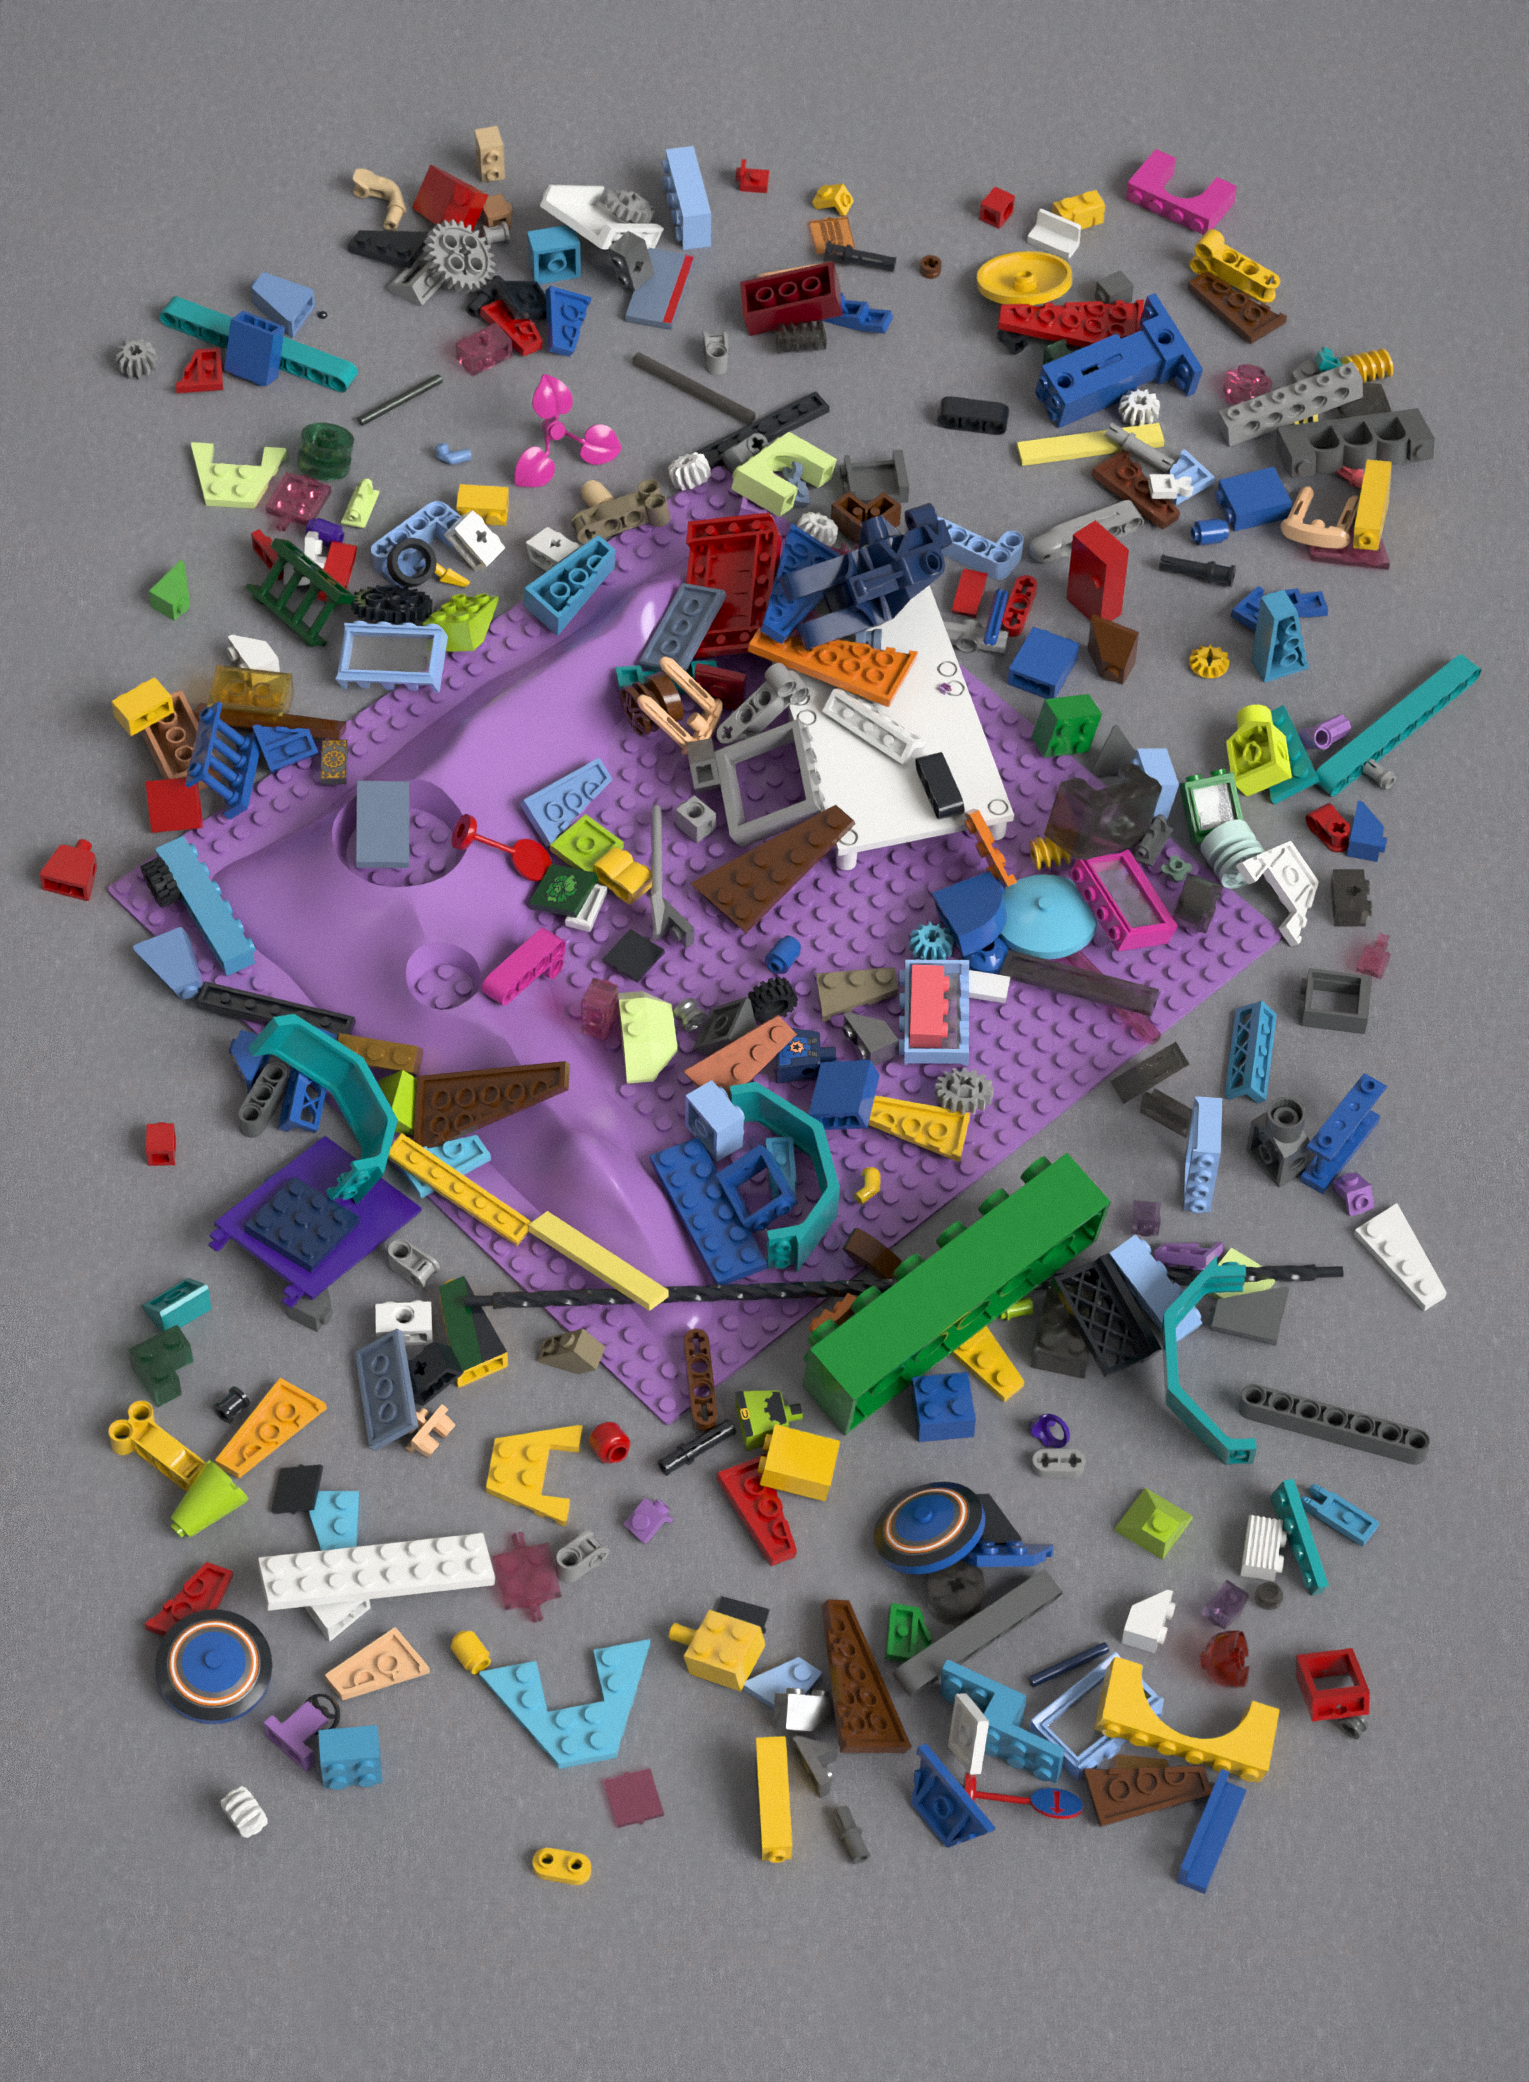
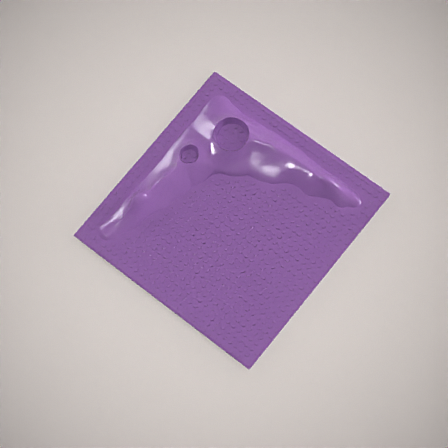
[108,466,1283,1425]

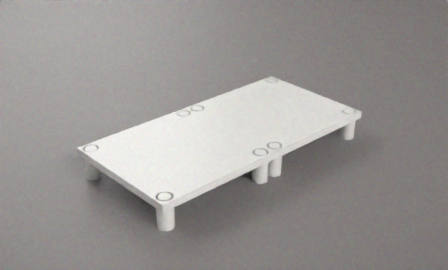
[772,585,1014,870]

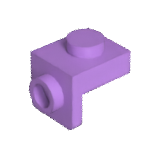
[1332,1172,1374,1216]
[624,1498,674,1543]

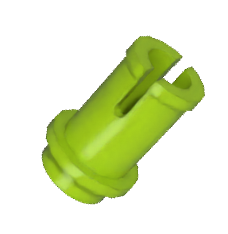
[999,1298,1033,1321]

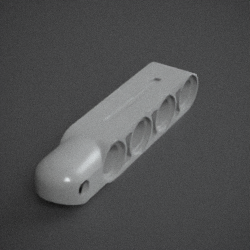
[1029,500,1144,563]

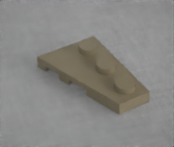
[816,967,898,1023]

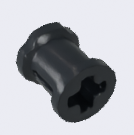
[997,329,1028,354]
[213,1386,250,1424]

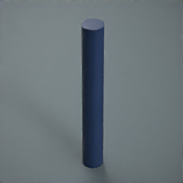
[1028,1642,1109,1688]

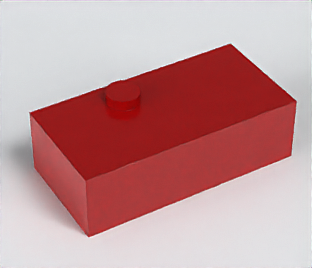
[1066,520,1129,621]

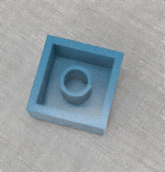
[527,225,581,284]
[318,1725,383,1790]

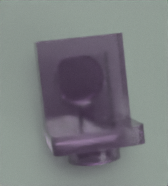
[1131,1200,1161,1236]
[1201,1580,1249,1630]

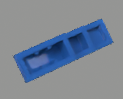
[821,293,893,334]

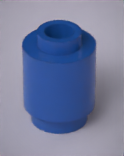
[1190,518,1229,546]
[765,935,801,974]

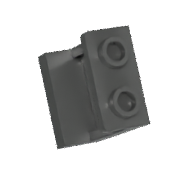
[840,450,909,505]

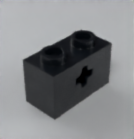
[408,1341,464,1406]

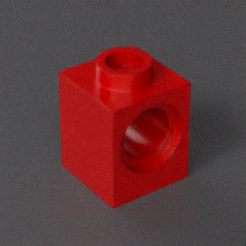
[979,186,1015,229]
[146,1122,176,1166]

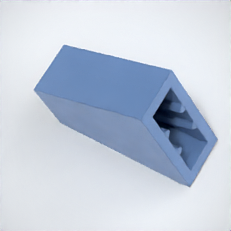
[250,272,315,338]
[133,927,204,1000]

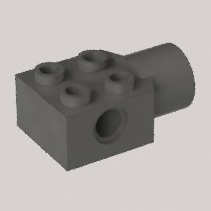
[1246,1097,1310,1188]

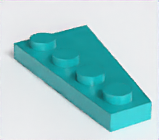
[1269,705,1320,805]

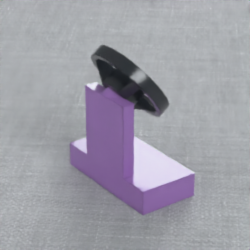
[263,1694,340,1772]

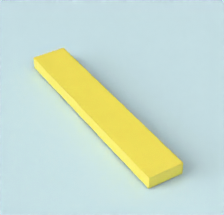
[1017,423,1165,466]
[529,1211,668,1311]

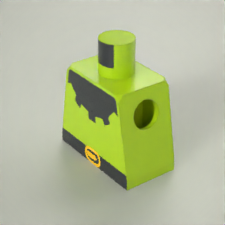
[735,1390,803,1451]

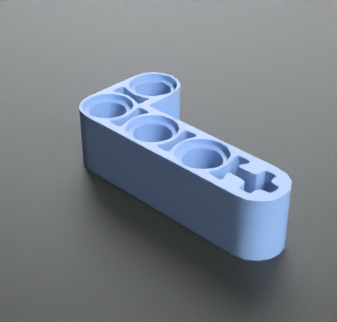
[371,501,461,574]
[937,516,1024,580]

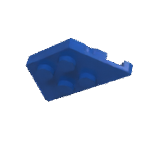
[959,1540,1053,1567]
[911,1744,996,1848]

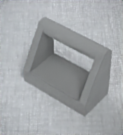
[387,257,445,305]

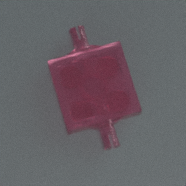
[265,465,331,532]
[493,1532,562,1623]

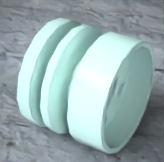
[1200,819,1265,889]

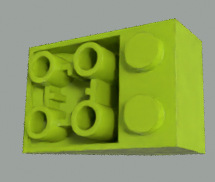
[423,593,499,652]

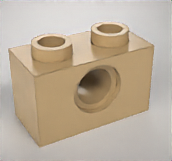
[474,126,505,183]

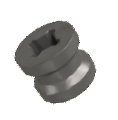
[673,998,707,1032]

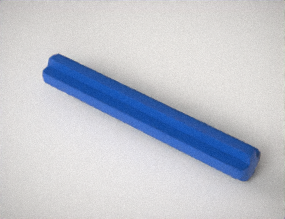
[983,589,1008,646]

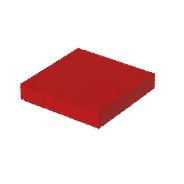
[145,777,203,833]

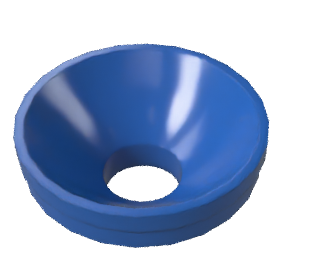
[961,937,1009,975]

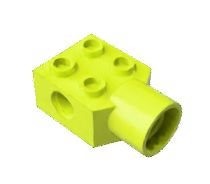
[1226,705,1292,797]

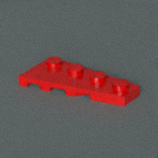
[716,1454,797,1567]

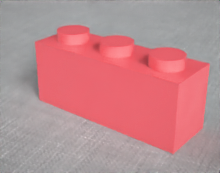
[909,965,949,1048]

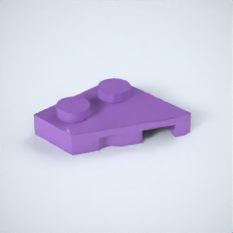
[1154,1242,1223,1270]

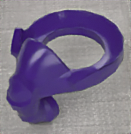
[1029,1414,1070,1448]

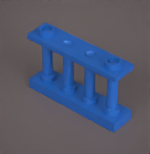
[185,701,261,820]
[1300,1073,1387,1194]

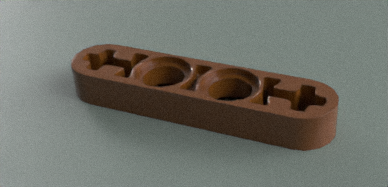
[683,1328,717,1431]

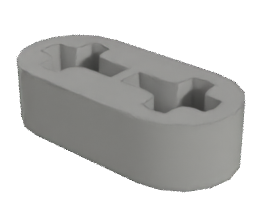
[1032,1449,1086,1478]

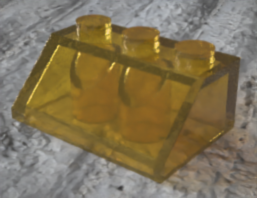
[207,665,294,716]

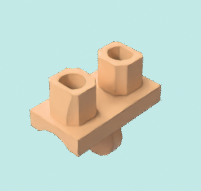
[405,1404,455,1457]

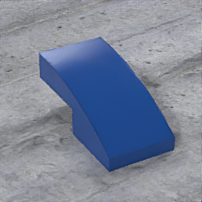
[1274,588,1328,617]

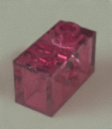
[456,323,512,377]

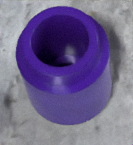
[306,518,344,548]

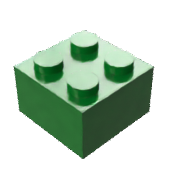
[1032,694,1102,758]

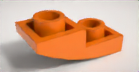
[809,1293,857,1333]

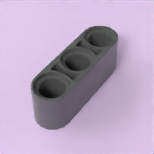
[238,1062,288,1138]

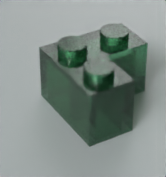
[128,1325,193,1408]

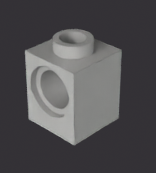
[676,795,716,843]

